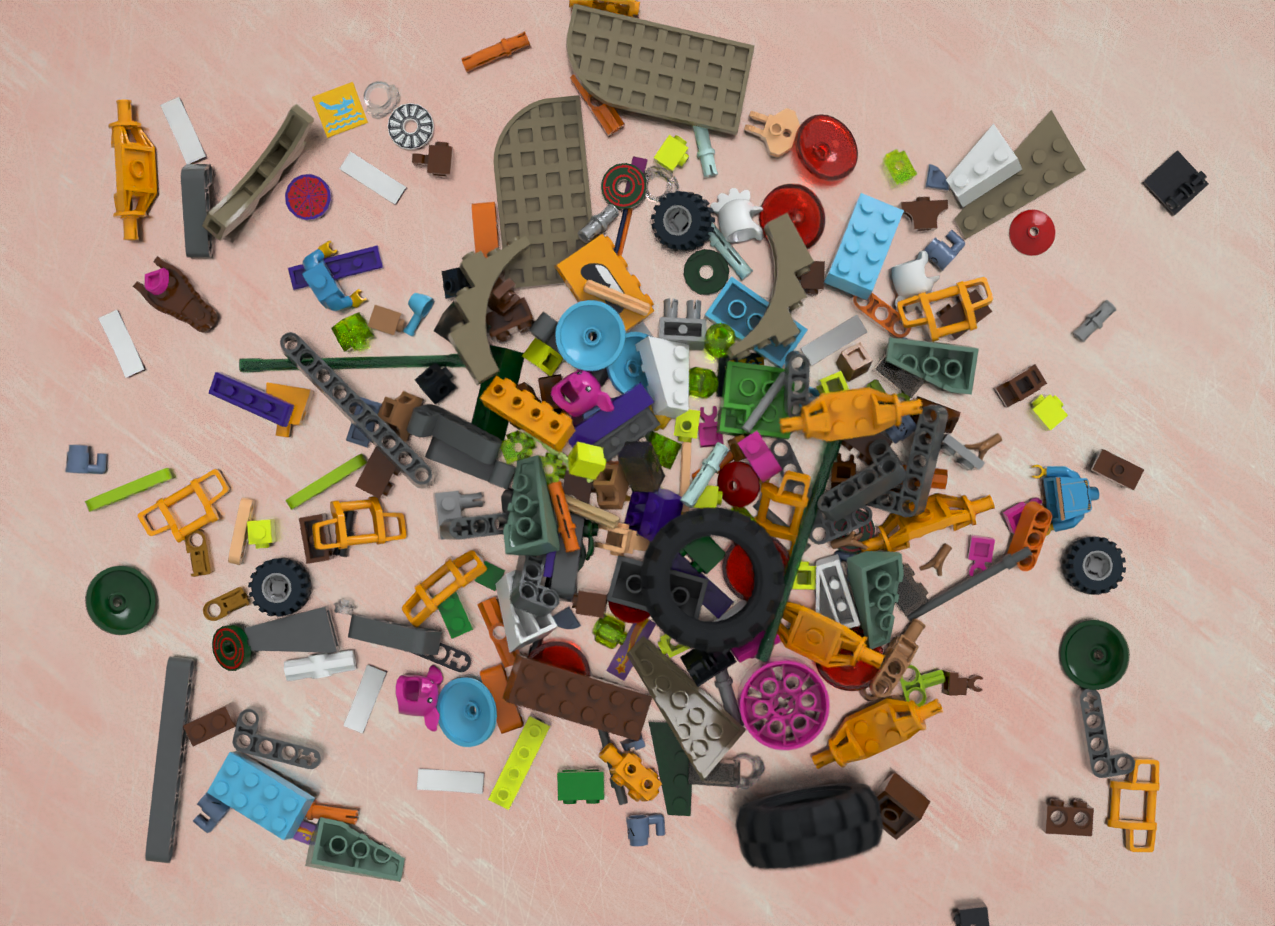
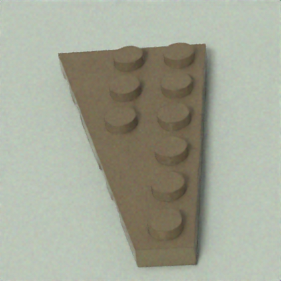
[953,110,1086,240]
[627,636,746,781]

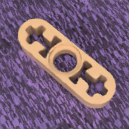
[228,497,255,565]

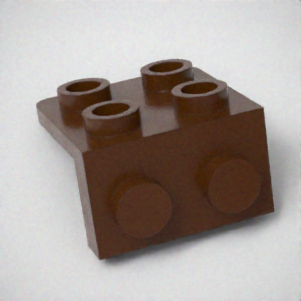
[485,297,535,343]

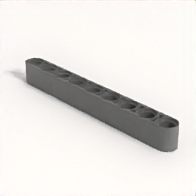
[280,332,432,489]
[145,656,194,863]

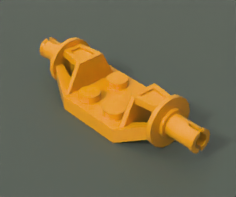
[108,100,157,241]
[779,387,922,441]
[860,493,995,553]
[770,597,885,669]
[812,698,943,769]

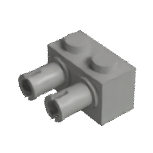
[657,298,707,350]
[433,491,483,540]

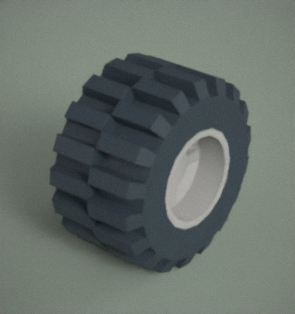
[651,191,715,250]
[1062,537,1126,595]
[248,558,311,617]

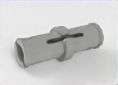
[578,204,619,243]
[1073,300,1117,343]

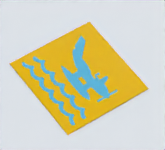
[312,82,368,138]

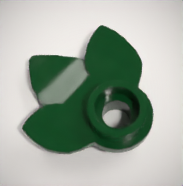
[583,519,599,561]

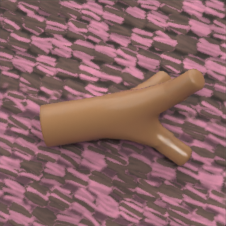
[965,433,1003,460]
[831,531,868,550]
[920,543,952,576]

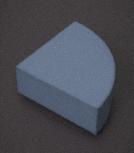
[925,164,949,191]
[552,606,581,629]
[620,734,646,751]

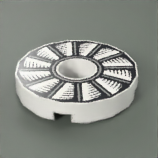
[387,103,434,150]

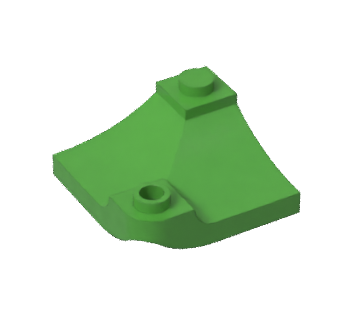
[716,361,795,440]

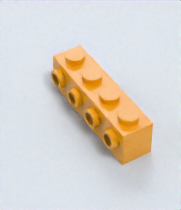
[480,376,576,453]

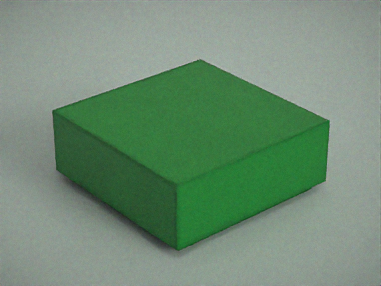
[475,560,506,591]

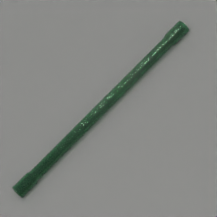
[239,354,465,372]
[755,440,842,663]

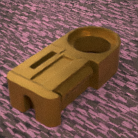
[185,530,213,577]
[203,586,251,621]

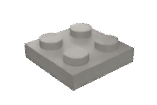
[940,434,985,471]

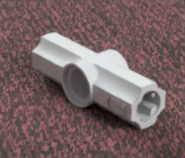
[284,650,356,681]

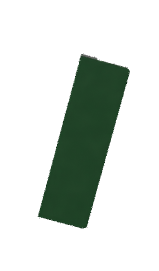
[471,345,524,443]

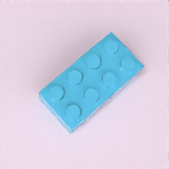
[824,193,904,300]
[704,276,808,368]
[207,751,315,840]

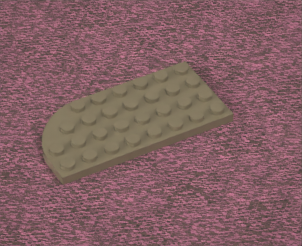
[566,4,755,135]
[493,95,594,289]

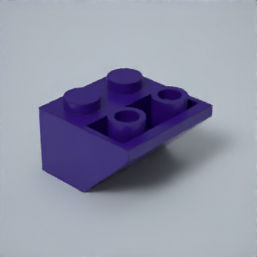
[624,482,683,541]

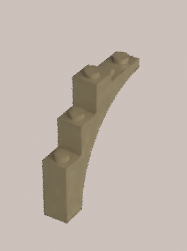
[202,104,314,241]
[727,213,814,360]
[448,236,531,385]

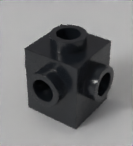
[441,267,472,299]
[415,362,456,405]

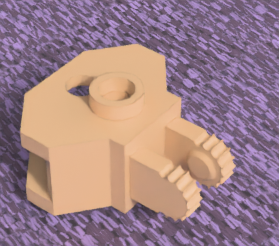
[744,108,800,158]
[595,523,650,556]

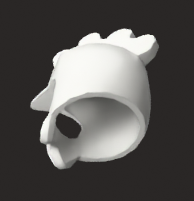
[710,188,764,243]
[891,251,940,312]

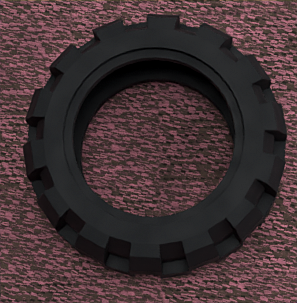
[640,507,785,652]
[736,783,883,870]

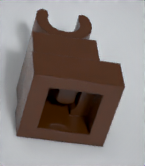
[942,670,983,696]

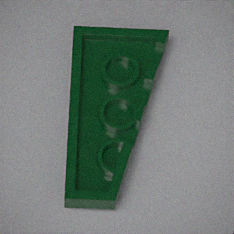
[648,721,693,816]

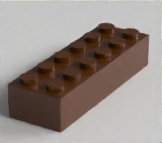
[503,654,652,741]

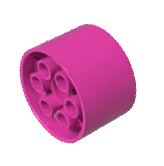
[737,656,830,750]

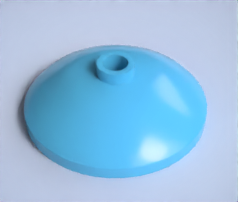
[556,300,626,371]
[606,332,651,394]
[437,677,497,747]

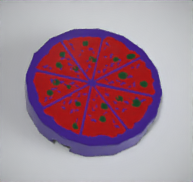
[285,174,332,221]

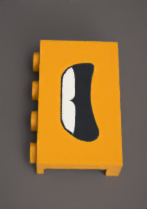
[554,234,654,331]

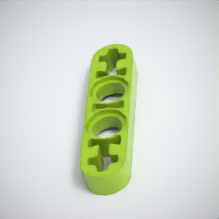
[285,453,367,511]
[85,468,173,512]

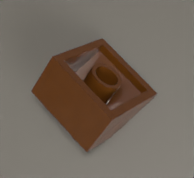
[875,772,931,840]

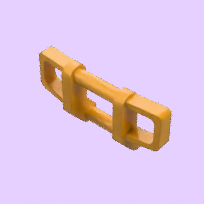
[897,277,993,342]
[138,469,230,543]
[754,471,811,559]
[312,496,406,550]
[402,550,487,627]
[1107,758,1160,852]

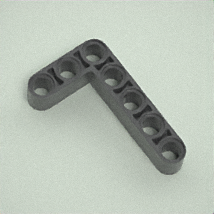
[784,350,890,418]
[866,405,948,517]
[770,439,873,545]

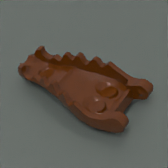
[132,256,217,332]

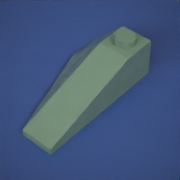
[885,337,979,395]
[503,455,560,555]
[847,551,904,649]
[305,817,405,882]

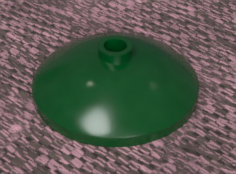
[85,566,156,635]
[1061,620,1130,690]

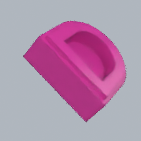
[145,268,169,295]

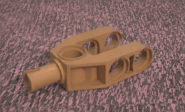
[860,618,926,701]

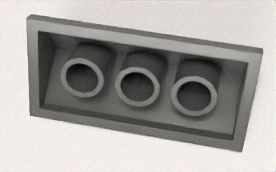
[607,555,709,619]

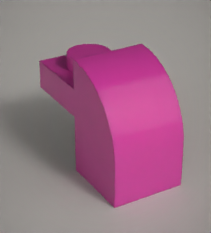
[738,431,783,483]

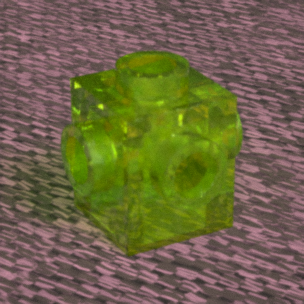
[331,312,373,352]
[501,430,536,464]
[641,431,682,470]
[540,452,567,485]

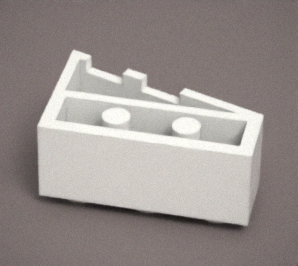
[946,124,1022,207]
[635,336,689,419]
[815,554,860,628]
[495,570,557,653]

